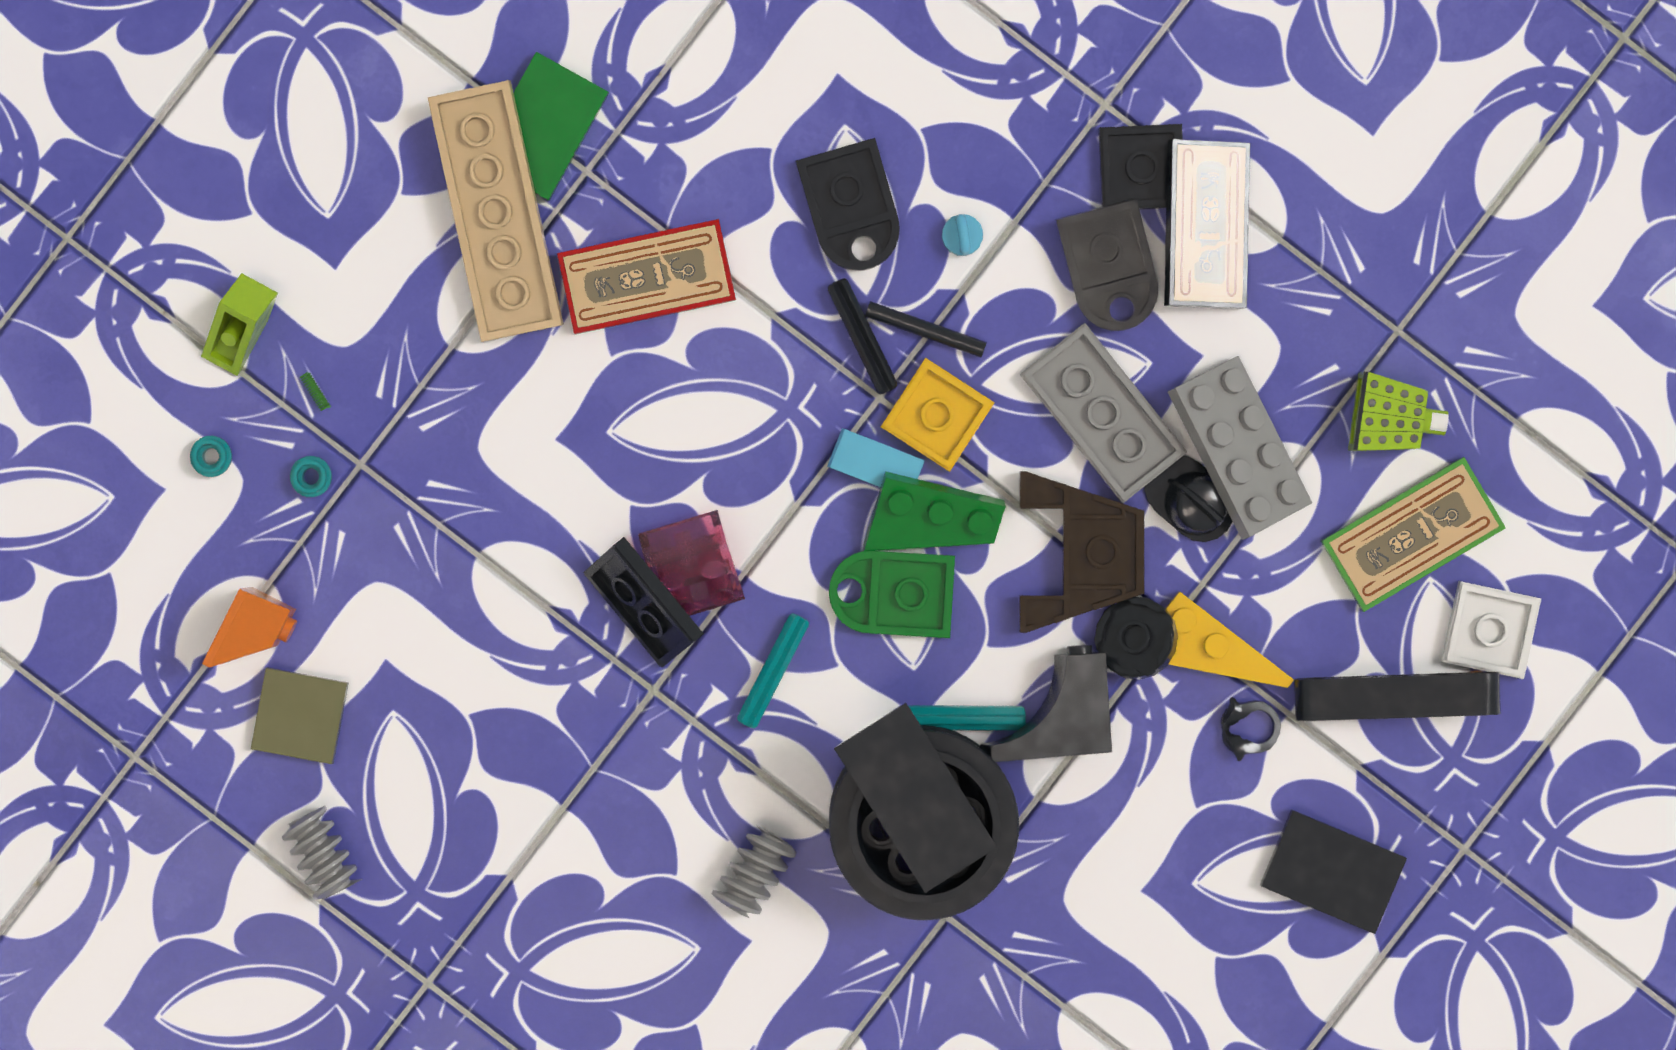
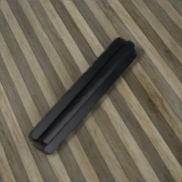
[828,278,897,394]

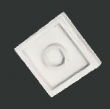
[1441,581,1541,679]

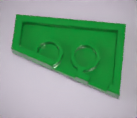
[863,471,1006,551]

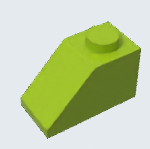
[201,273,278,376]

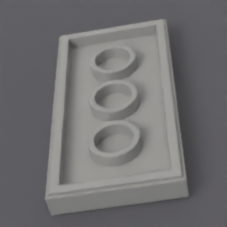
[1020,323,1187,503]

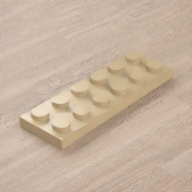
[427,80,564,342]

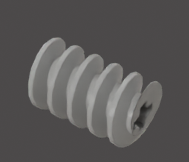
[282,806,362,900]
[711,825,797,918]

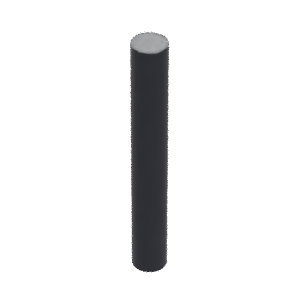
[865,301,987,357]

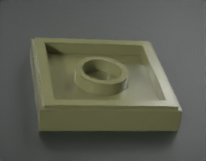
[251,667,349,764]

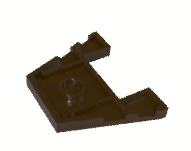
[1019,471,1144,633]

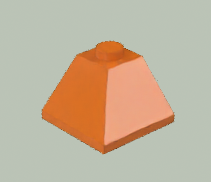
[202,587,297,668]

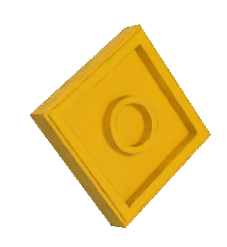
[881,358,995,472]

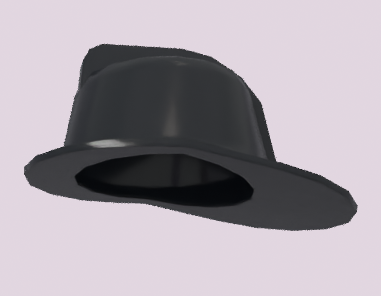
[1144,455,1233,542]

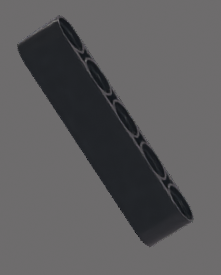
[1294,672,1501,721]

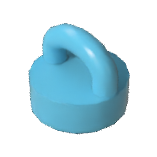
[942,214,983,256]

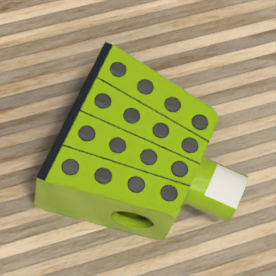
[1348,372,1449,451]

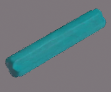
[737,613,809,729]
[908,705,1026,730]

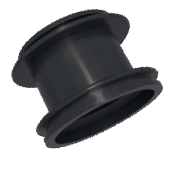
[829,725,1019,920]

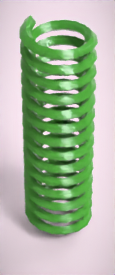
[300,372,331,411]

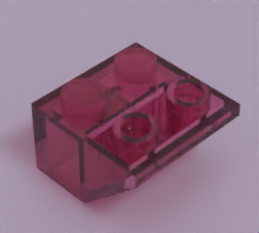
[638,510,745,616]

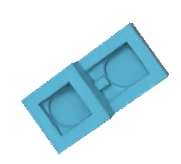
[827,428,925,487]

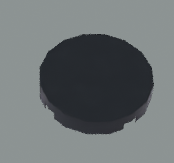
[1094,597,1178,680]

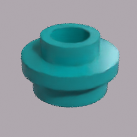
[190,436,232,477]
[290,456,332,497]

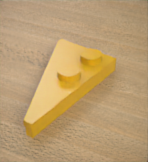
[1166,591,1294,688]

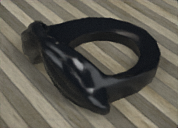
[1221,697,1281,761]

